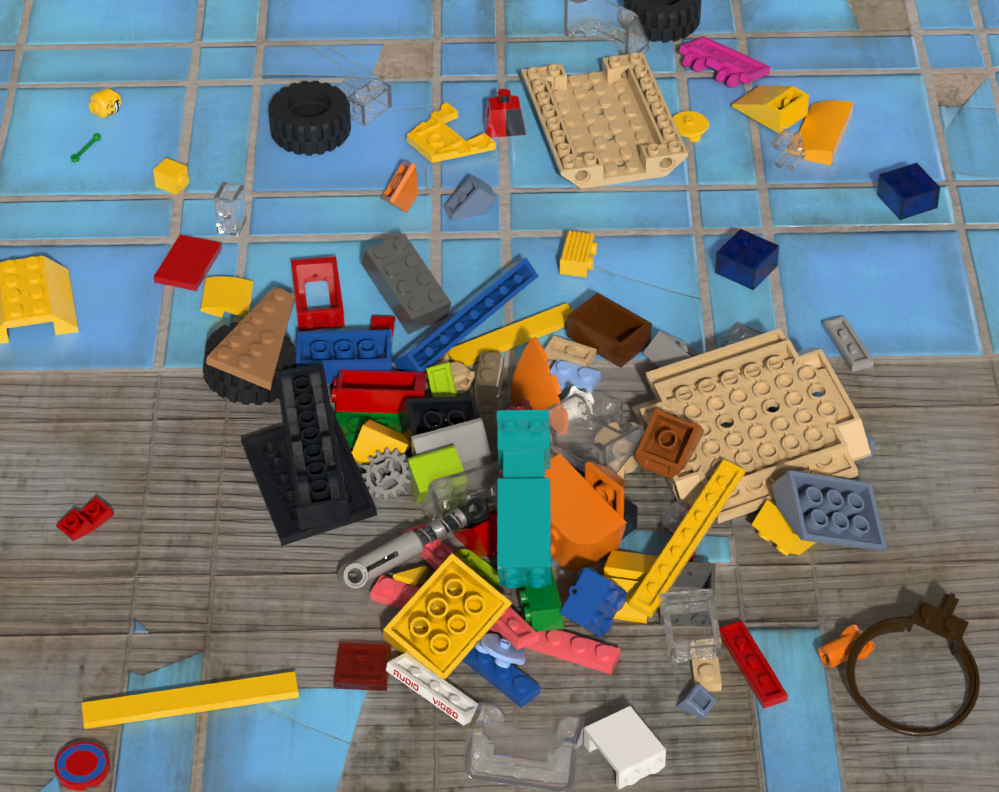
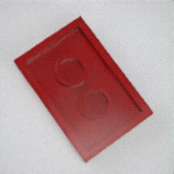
[154,235,222,291]

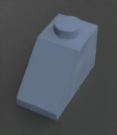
[444,175,498,221]

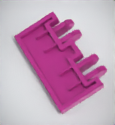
[679,36,771,88]

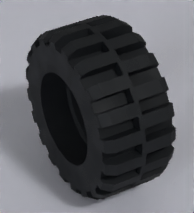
[623,0,701,43]
[268,81,351,156]
[203,322,296,405]

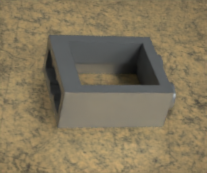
[660,562,716,627]

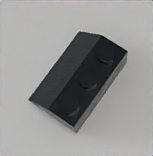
[398,396,479,443]

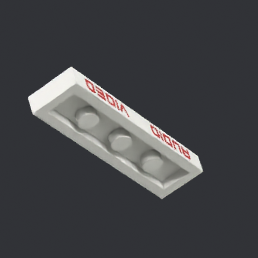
[386,653,483,726]

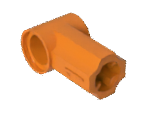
[818,625,874,668]

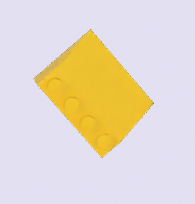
[383,553,512,680]

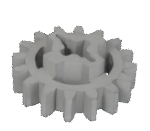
[361,449,412,503]

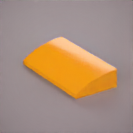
[789,100,854,165]

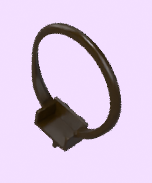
[846,593,980,737]

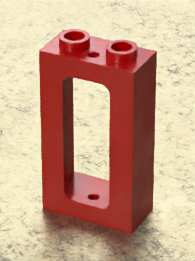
[291,256,345,332]
[332,369,426,414]

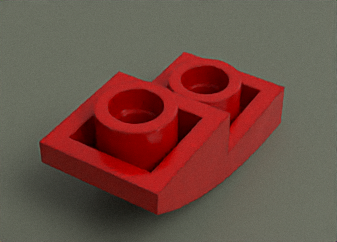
[56,497,114,541]

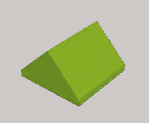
[407,445,467,504]

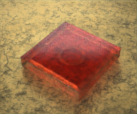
[333,642,392,691]

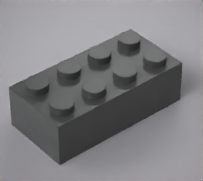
[362,233,451,334]

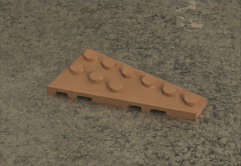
[206,287,295,390]

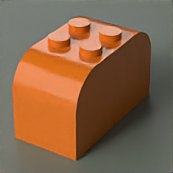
[545,453,627,572]

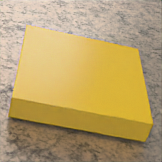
[604,550,659,581]

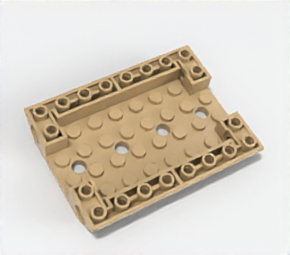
[521,52,688,189]

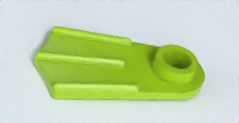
[455,549,499,588]

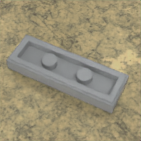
[823,316,874,372]

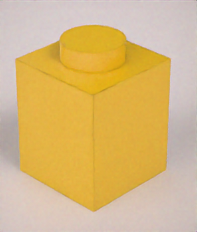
[153,158,189,195]

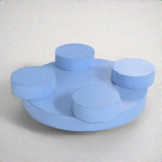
[475,633,526,668]

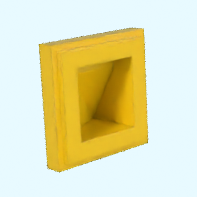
[393,566,429,586]

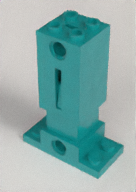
[497,410,552,589]

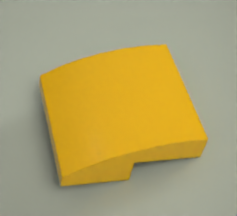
[200,276,254,318]

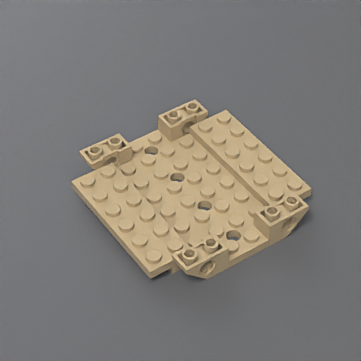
[632,328,871,523]

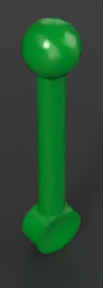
[71,133,101,163]

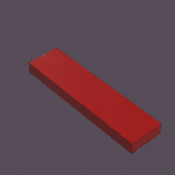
[718,620,788,709]

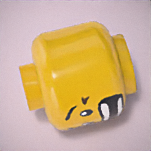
[89,88,122,118]

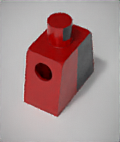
[483,89,526,138]

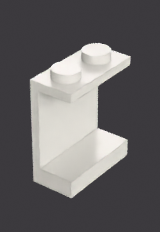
[584,706,666,789]

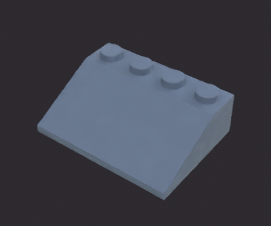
[772,470,887,552]

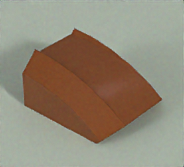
[635,409,704,479]

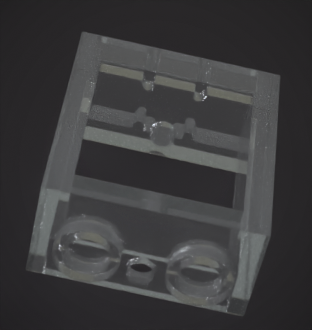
[659,588,722,663]

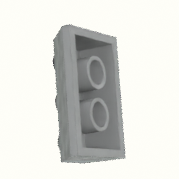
[643,330,700,369]
[411,418,492,479]

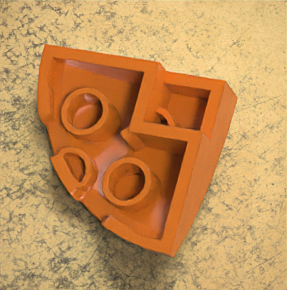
[510,337,568,436]

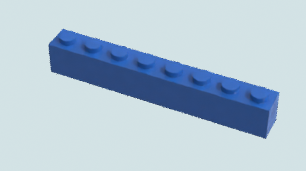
[393,258,538,372]

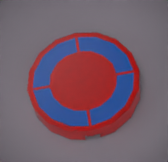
[54,742,110,791]

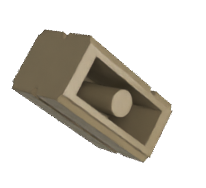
[474,352,504,407]

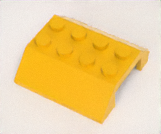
[0,256,79,344]

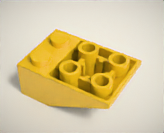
[732,85,809,134]

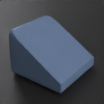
[676,683,718,720]

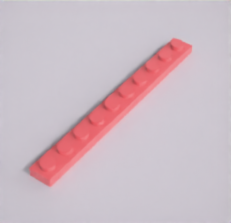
[370,575,621,674]

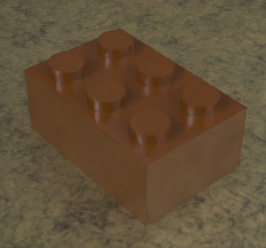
[567,292,652,368]

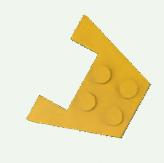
[406,102,496,163]

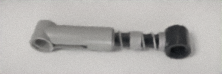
[337,498,489,589]

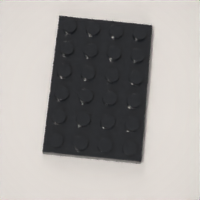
[241,410,377,546]

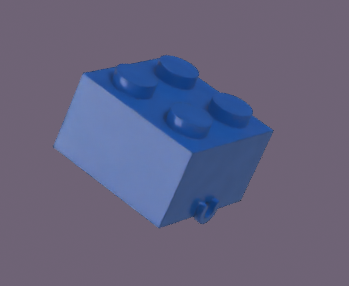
[560,567,627,638]

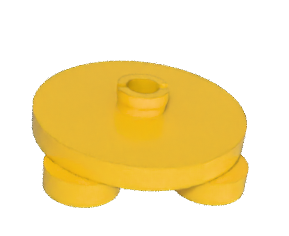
[672,111,710,142]

